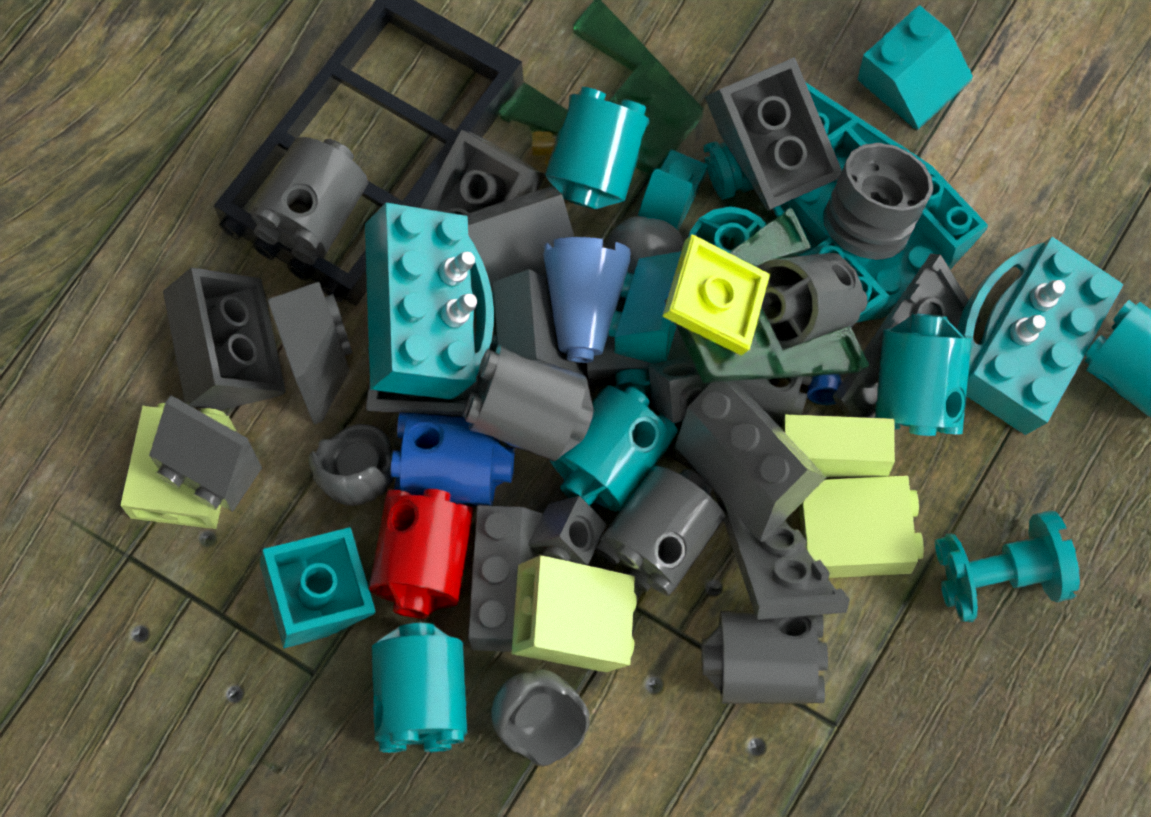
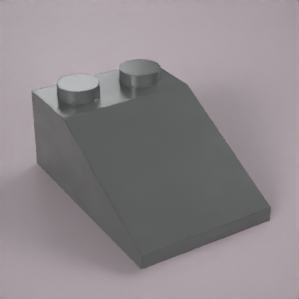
[705,57,842,210]
[420,130,545,215]

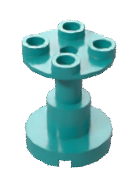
[934,510,1080,623]

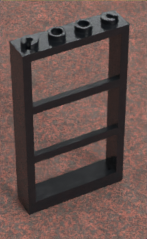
[214,0,524,306]

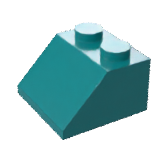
[857,5,973,131]
[609,251,682,364]
[260,527,376,649]

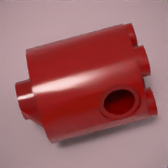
[369,489,473,618]

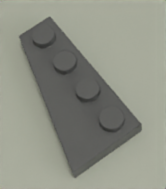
[832,253,982,418]
[714,491,850,620]

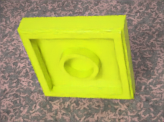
[663,234,770,356]

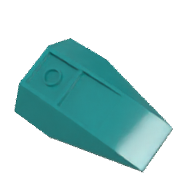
[772,82,989,323]

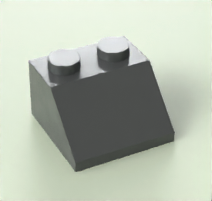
[149,395,262,512]

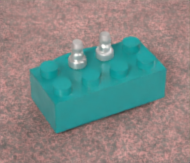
[365,202,494,400]
[957,237,1124,435]

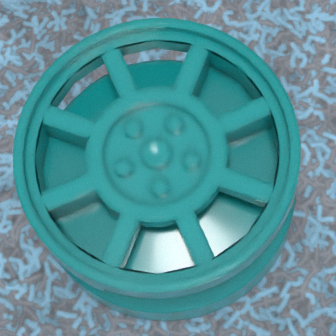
[703,141,754,200]

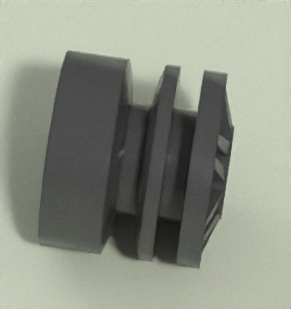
[823,143,933,260]

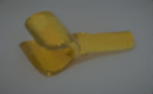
[532,132,555,186]

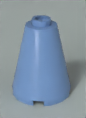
[543,237,631,363]

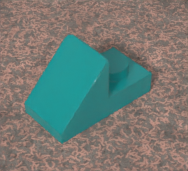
[638,150,708,230]

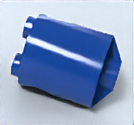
[391,412,515,506]

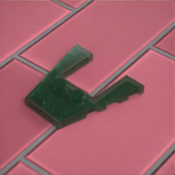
[500,0,704,174]
[664,208,869,383]

